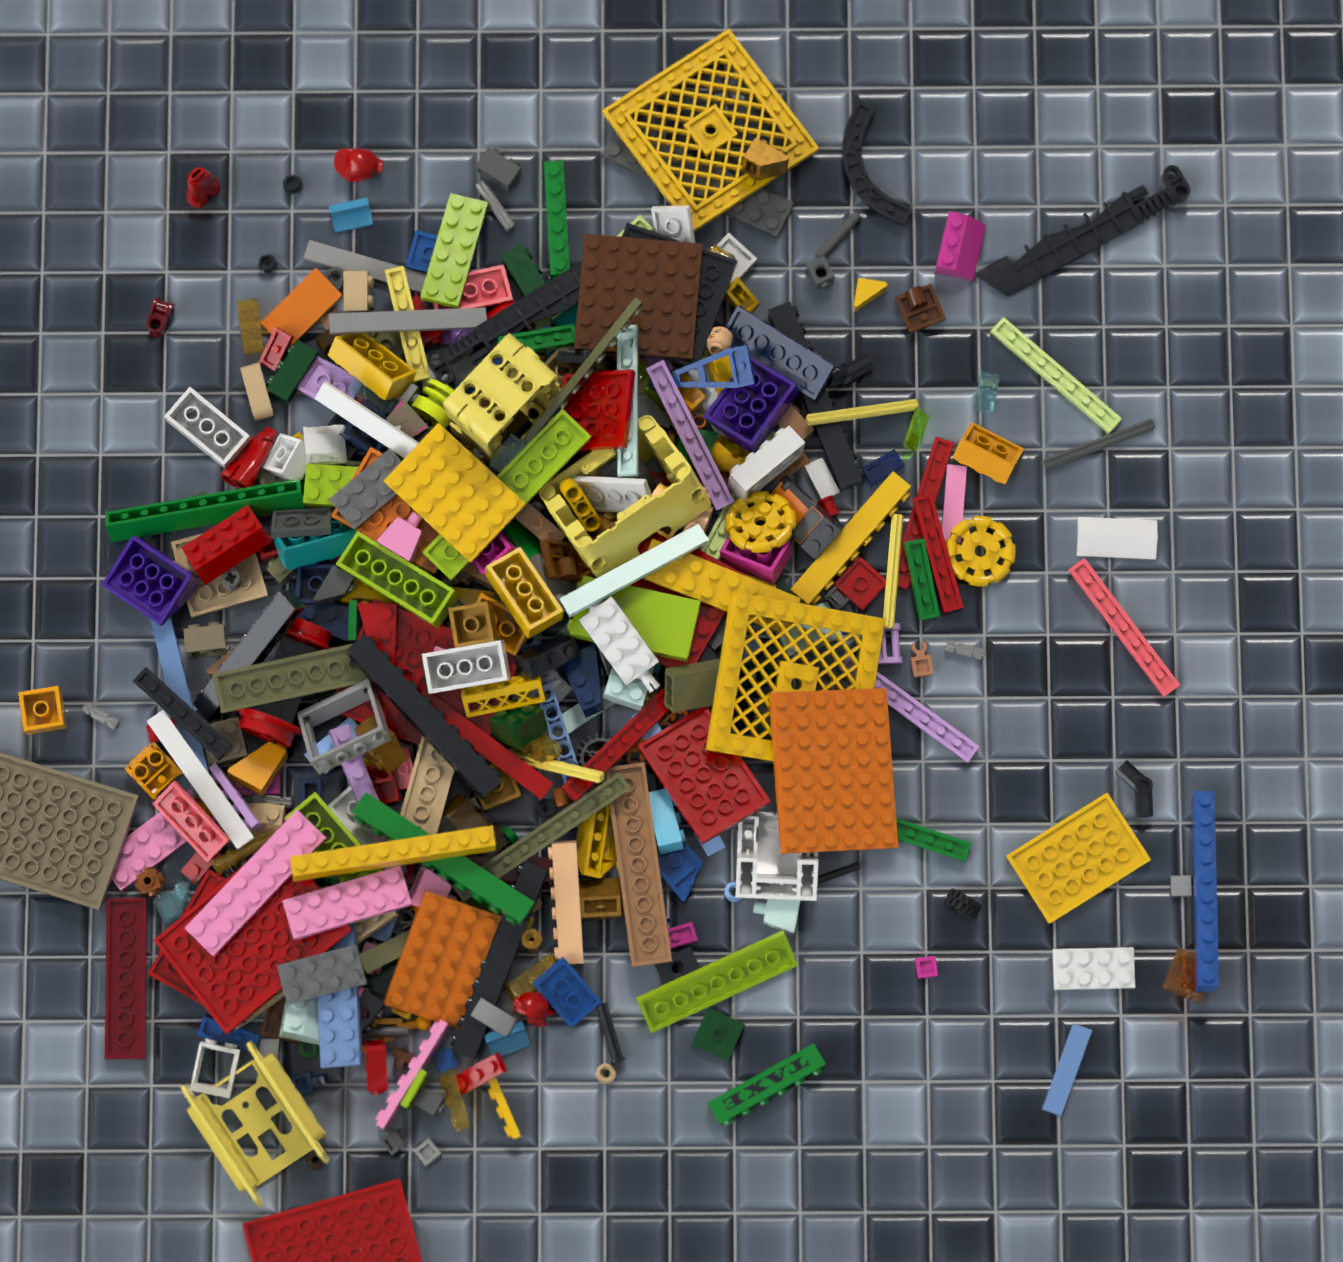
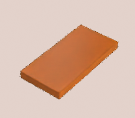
[261,268,343,351]

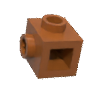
[135,867,166,897]

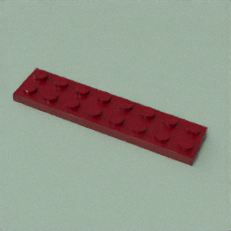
[105,897,148,1060]

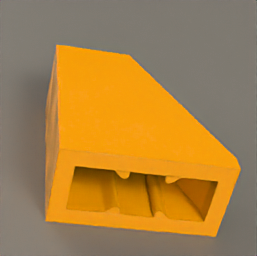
[227,741,288,797]

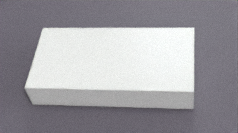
[805,458,840,499]

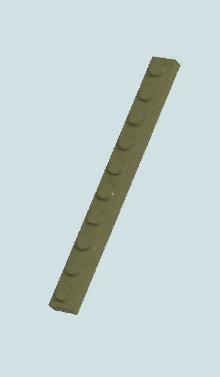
[512,297,644,456]
[452,772,631,902]

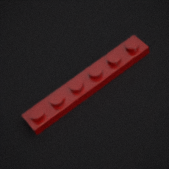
[912,493,964,613]

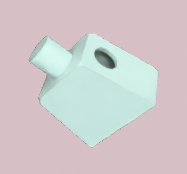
[753,899,800,935]

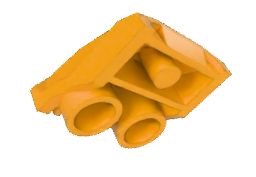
[125,742,183,800]

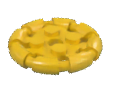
[725,491,796,553]
[946,516,1016,587]

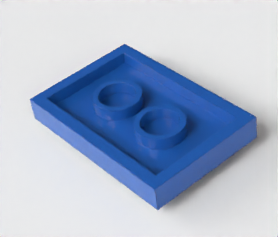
[406,230,438,274]
[532,956,602,1028]

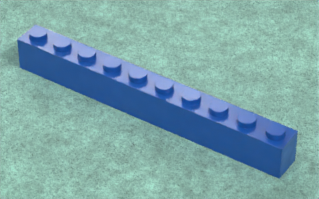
[1192,791,1219,993]

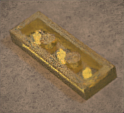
[440,1069,470,1133]

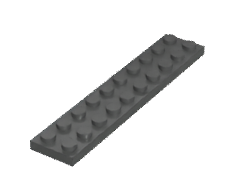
[601,130,794,239]

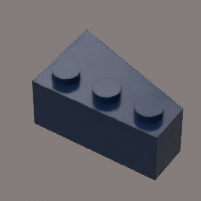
[300,604,362,645]
[562,643,604,718]

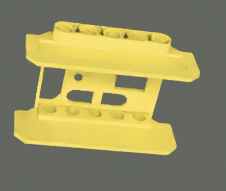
[181,1040,330,1208]

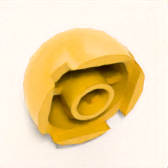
[711,435,750,473]

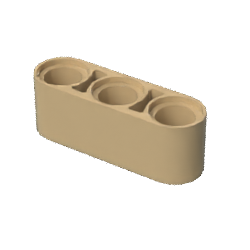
[240,362,274,421]

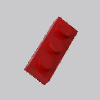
[452,1053,507,1096]

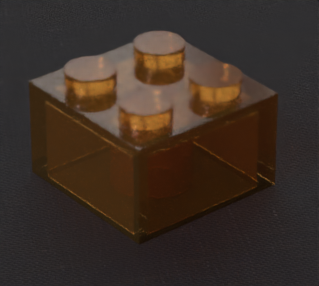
[1162,947,1205,1004]

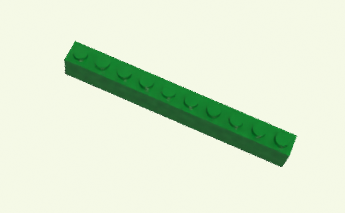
[105,478,306,542]
[352,792,535,926]

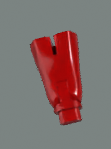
[186,167,221,209]
[220,427,278,489]

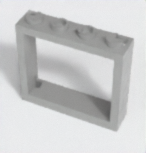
[297,678,391,774]

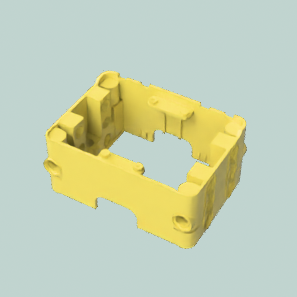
[443,334,561,469]
[539,415,711,578]

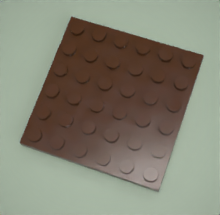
[574,234,703,360]

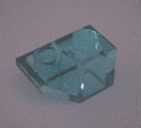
[153,881,192,924]

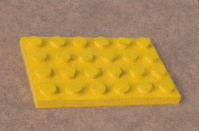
[384,423,526,563]
[1006,793,1151,924]

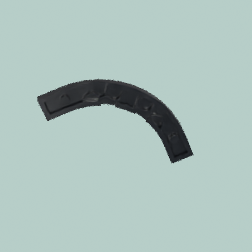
[842,100,913,227]

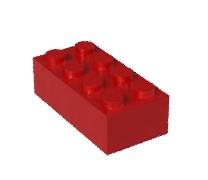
[182,505,272,585]

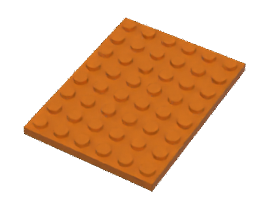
[769,688,898,854]

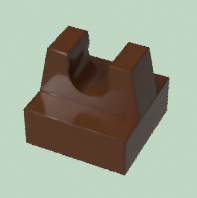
[392,1047,416,1071]

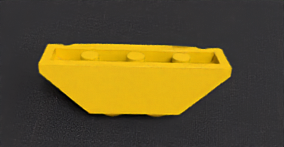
[576,803,617,878]

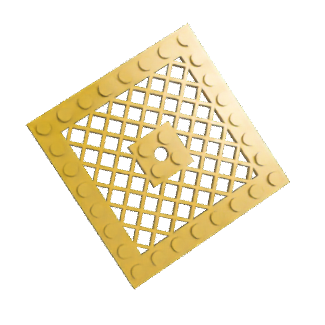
[602,29,819,232]
[706,591,885,762]

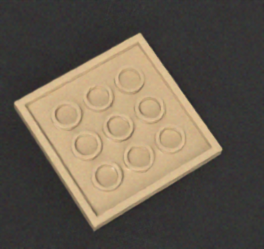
[171,533,268,618]

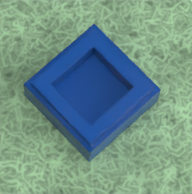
[433,1047,459,1074]

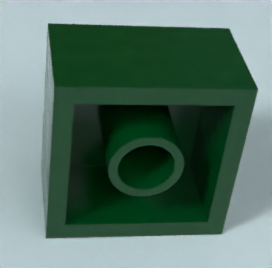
[487,700,548,749]

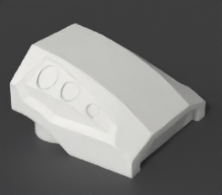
[303,425,347,466]

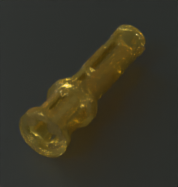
[211,832,270,875]

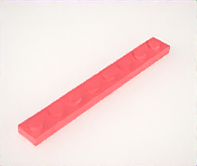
[1068,558,1180,698]

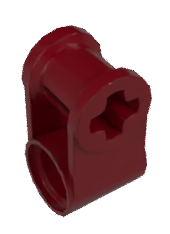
[146,297,175,338]

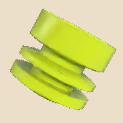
[411,378,454,429]

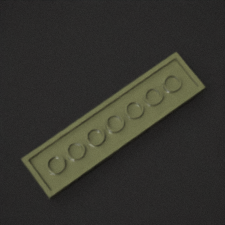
[212,644,371,714]

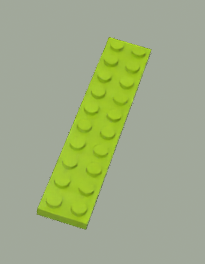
[422,409,592,581]

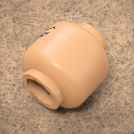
[706,326,733,355]

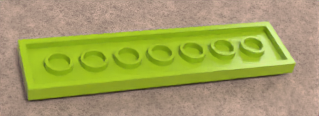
[636,930,798,1033]

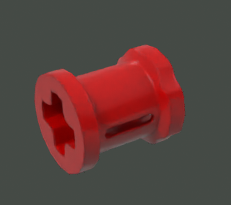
[817,495,841,518]

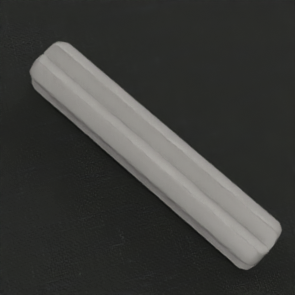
[476,180,515,231]

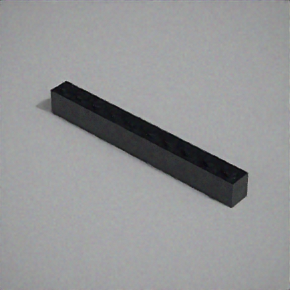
[768,301,865,492]
[346,634,502,800]
[450,861,549,1060]

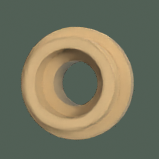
[596,1063,616,1084]

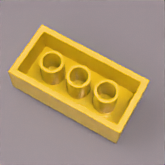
[328,333,417,401]
[485,547,563,639]

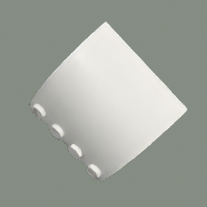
[736,812,818,901]

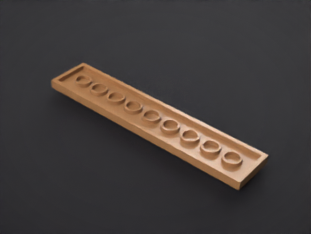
[605,762,672,967]

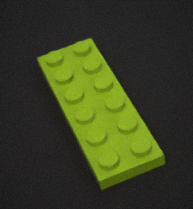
[420,193,488,309]

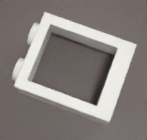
[190,1039,241,1098]

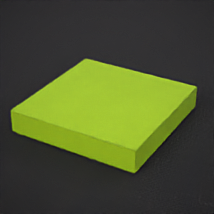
[400,1069,430,1110]

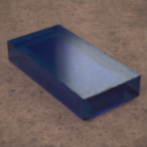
[862,449,905,487]

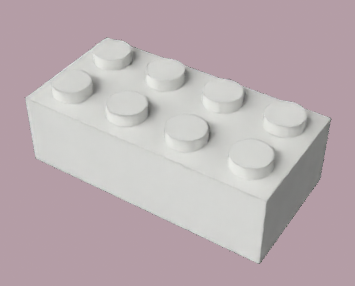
[164,387,251,469]
[727,426,805,501]
[422,640,511,694]

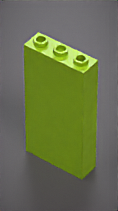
[567,576,701,663]

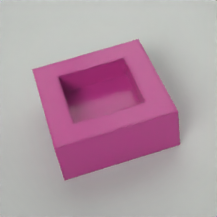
[915,956,938,979]

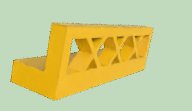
[462,675,546,718]

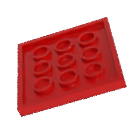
[560,369,636,451]

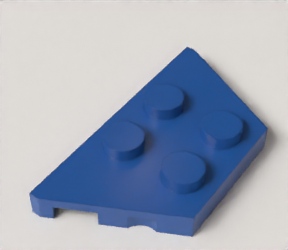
[655,838,703,903]

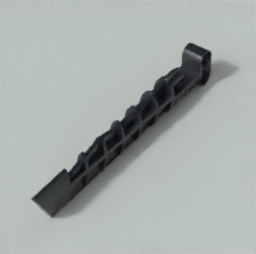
[974,165,1191,296]
[427,261,582,387]

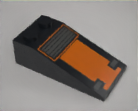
[767,475,844,559]

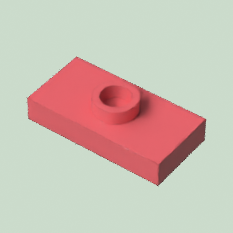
[394,746,414,790]

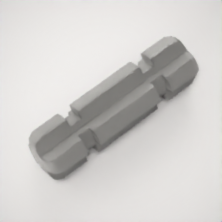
[945,640,984,660]
[82,702,119,729]
[253,793,292,809]

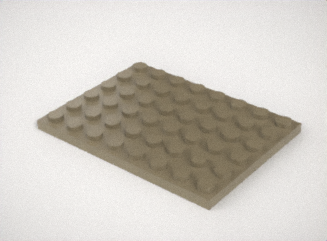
[0,752,140,911]

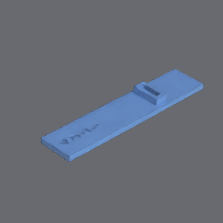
[1042,1023,1092,1116]

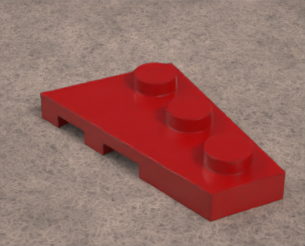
[357,603,398,664]

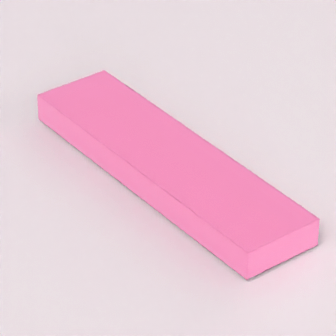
[942,464,967,544]

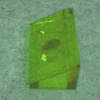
[903,407,929,452]

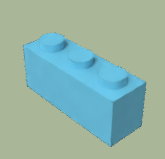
[649,789,686,855]

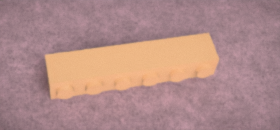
[548,840,584,964]

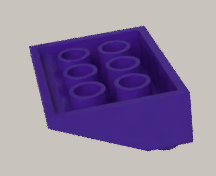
[703,356,799,453]
[102,535,201,626]

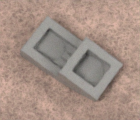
[471,998,517,1037]

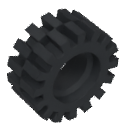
[943,888,982,921]

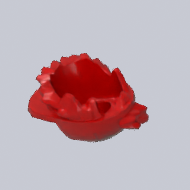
[334,148,384,183]
[513,991,556,1028]

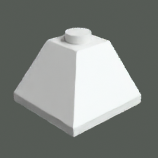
[261,433,307,481]

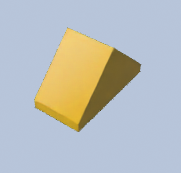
[724,277,760,312]
[853,278,888,312]

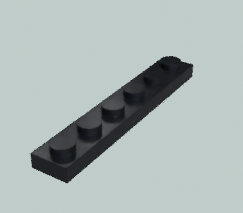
[133,667,233,761]

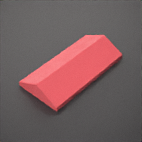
[432,264,513,310]
[153,781,230,862]

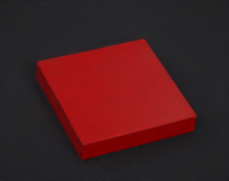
[833,556,886,612]

